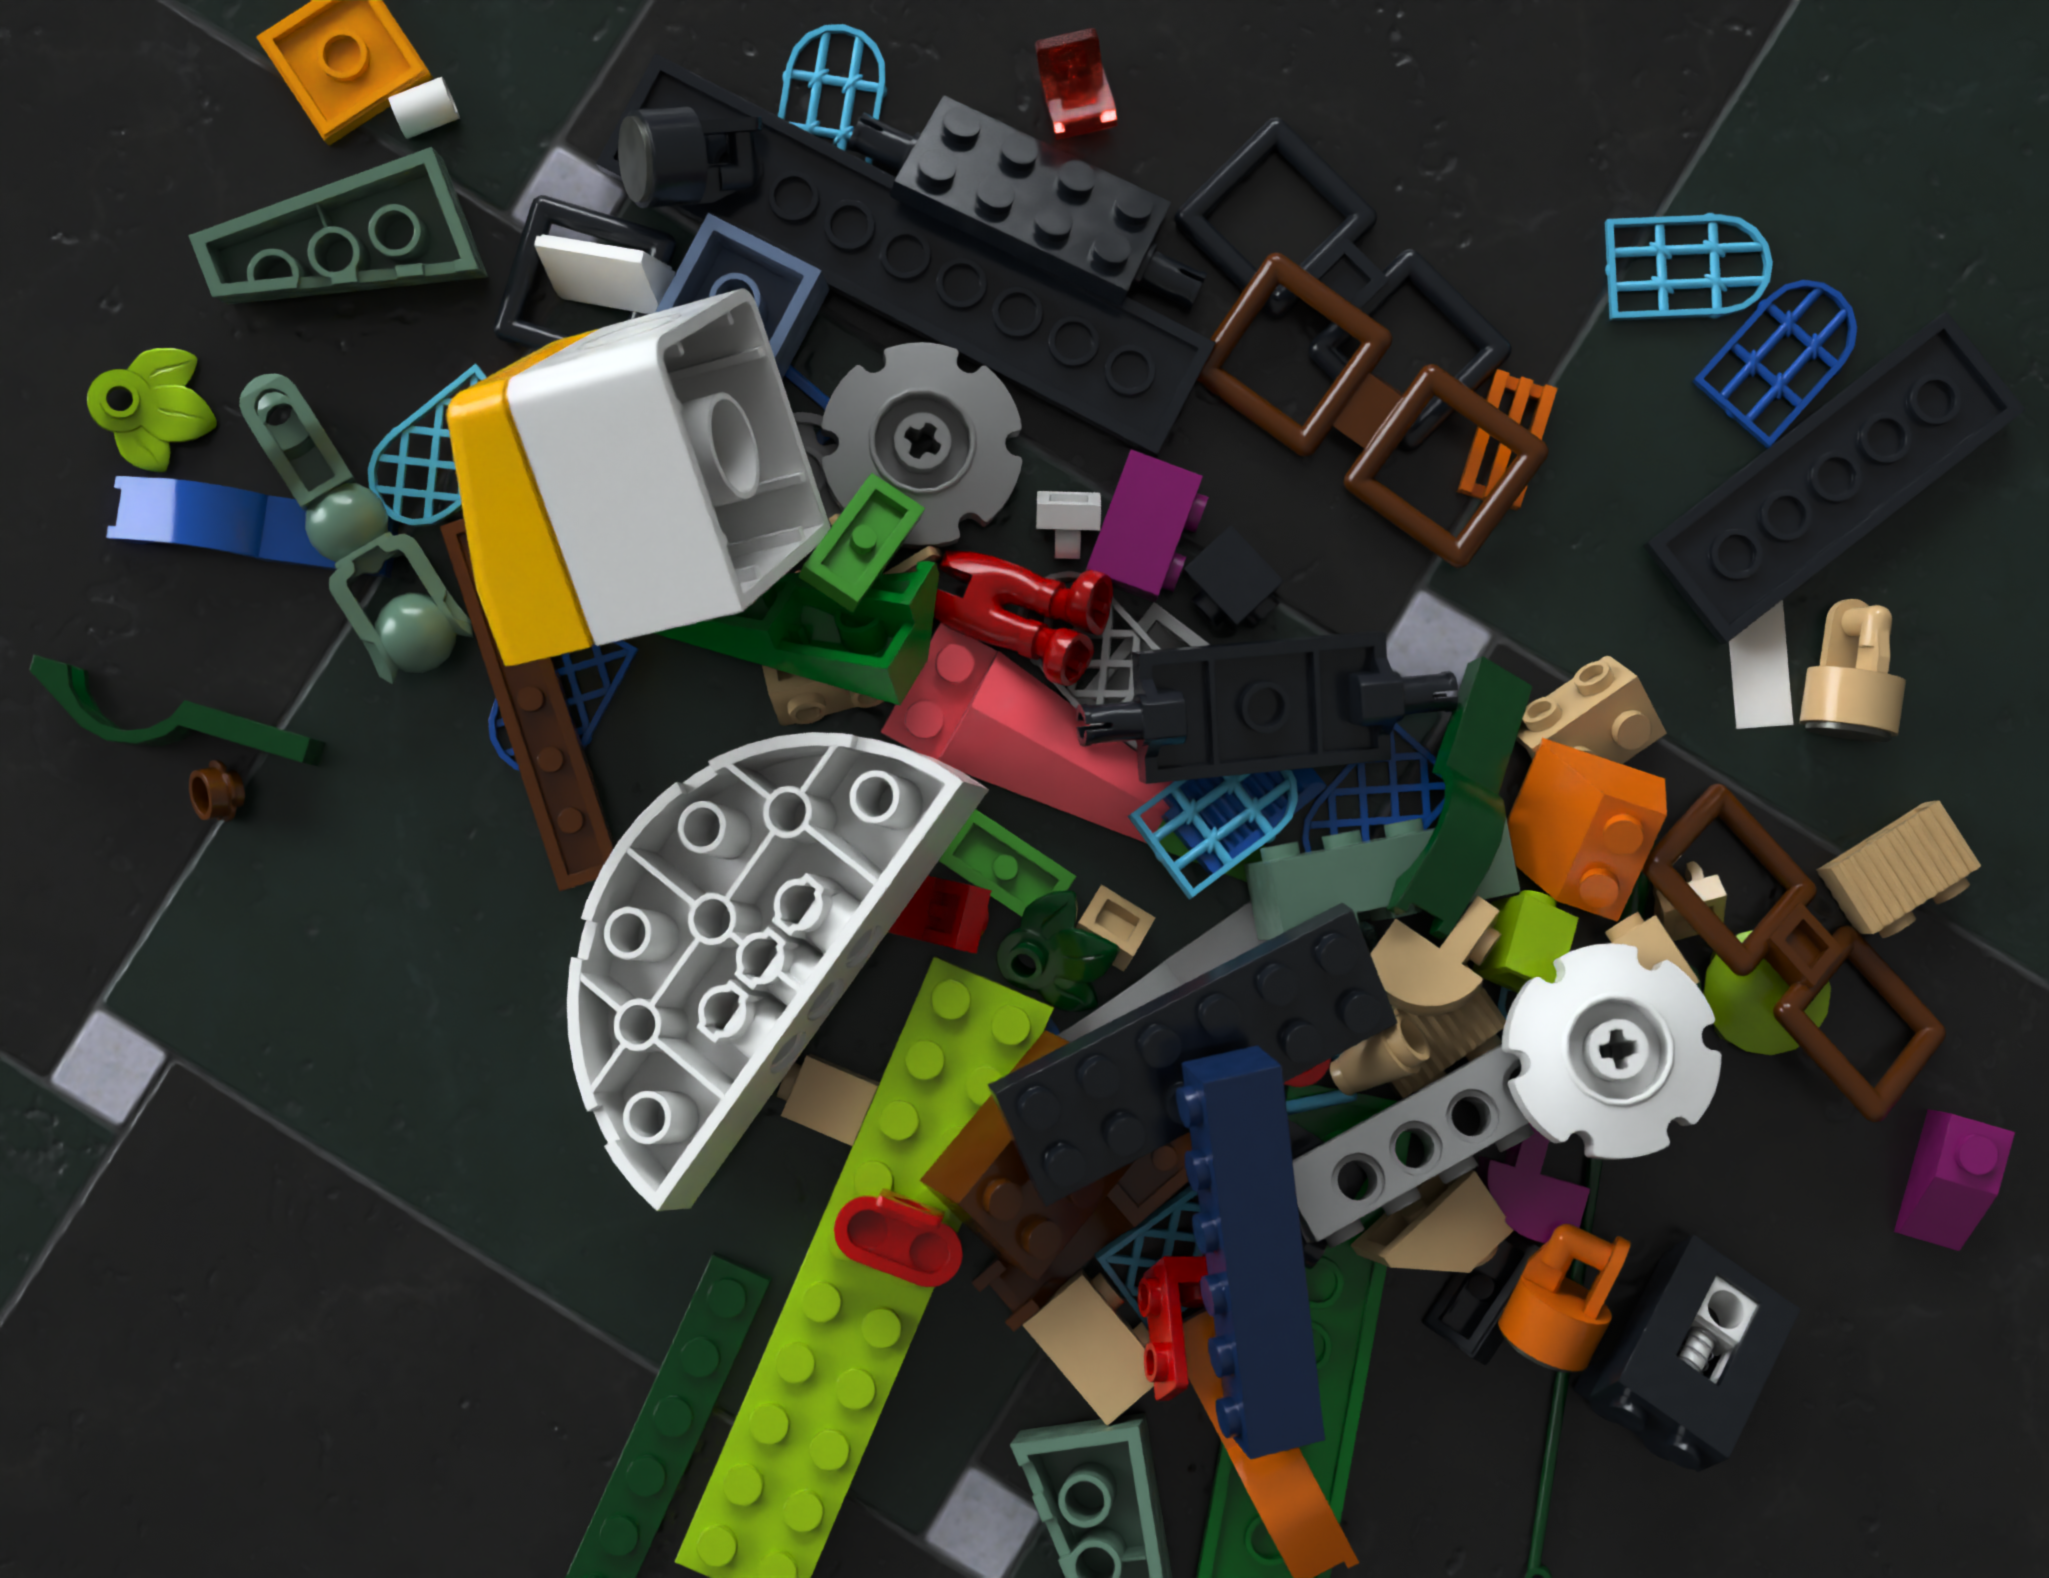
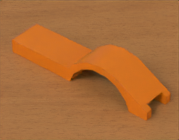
[1182,1308,1359,1578]

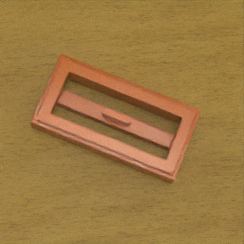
[1457,369,1558,511]

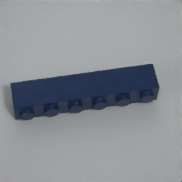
[1176,1046,1325,1460]

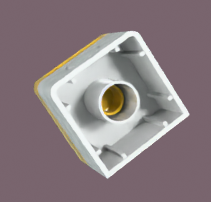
[446,288,831,666]

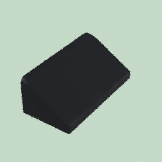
[1422,1231,1540,1365]

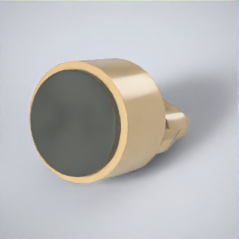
[1799,599,1906,742]

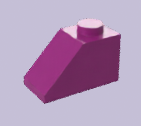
[1894,1109,2015,1251]

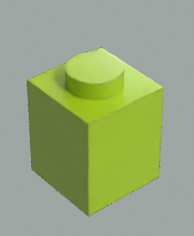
[1472,890,1579,993]

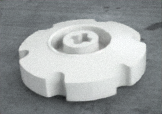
[1502,944,1721,1160]

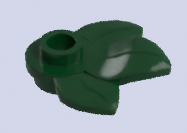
[997,891,1120,1012]

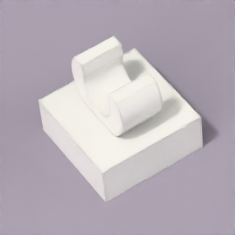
[1036,491,1101,559]

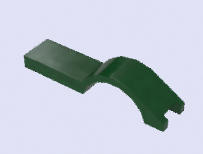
[29,654,326,766]
[1387,656,1533,940]

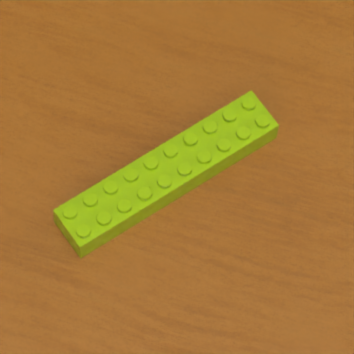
[675,956,1053,1578]

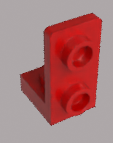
[1138,1256,1208,1401]

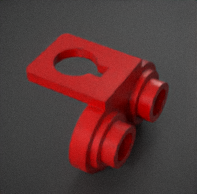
[834,1188,963,1287]

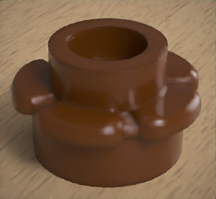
[189,760,245,822]

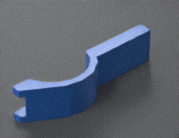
[106,476,399,578]

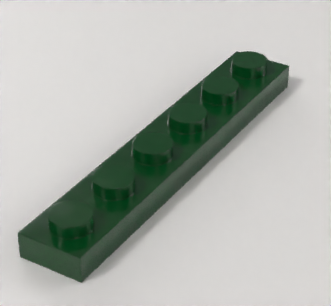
[565,1252,772,1578]

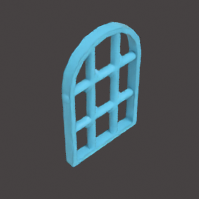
[778,24,887,165]
[1605,213,1773,321]
[1128,770,1298,899]

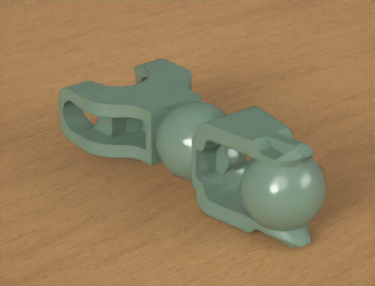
[240,374,473,685]

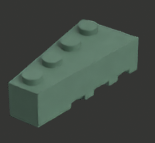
[1010,1413,1172,1578]

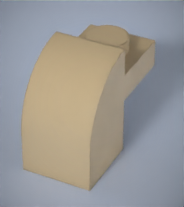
[1371,895,1502,1016]

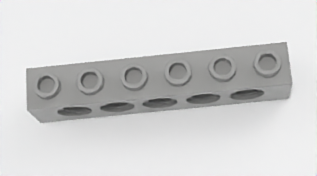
[1292,1043,1622,1248]

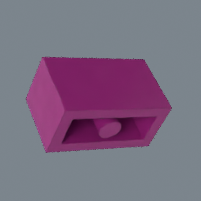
[1086,449,1209,603]

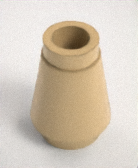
[1330,1013,1430,1096]

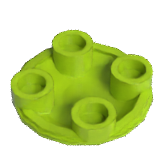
[1703,930,1831,1055]

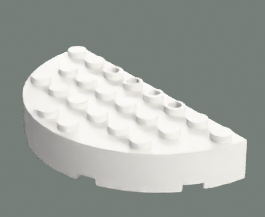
[567,732,989,1211]

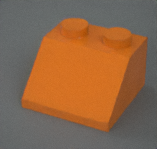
[1507,738,1667,922]

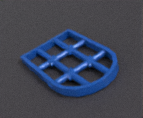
[1692,280,1857,448]

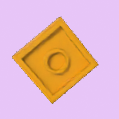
[256,0,433,146]

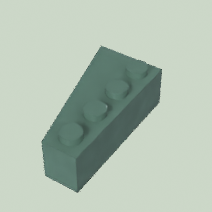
[188,147,488,304]
[1244,818,1521,940]

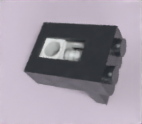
[1573,1234,1801,1472]

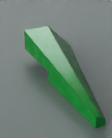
[653,561,939,705]

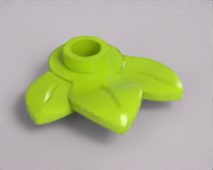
[87,348,217,473]

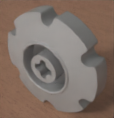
[821,342,1022,550]

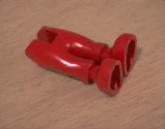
[934,550,1113,686]

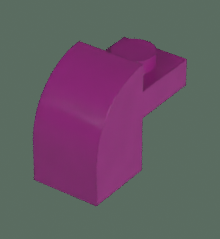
[1477,1123,1590,1243]

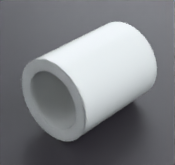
[389,76,460,139]

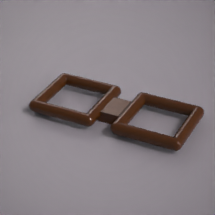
[1197,252,1549,568]
[1642,784,1946,1122]

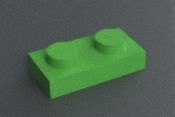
[799,472,925,613]
[939,809,1077,917]

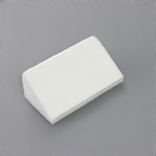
[534,234,675,314]

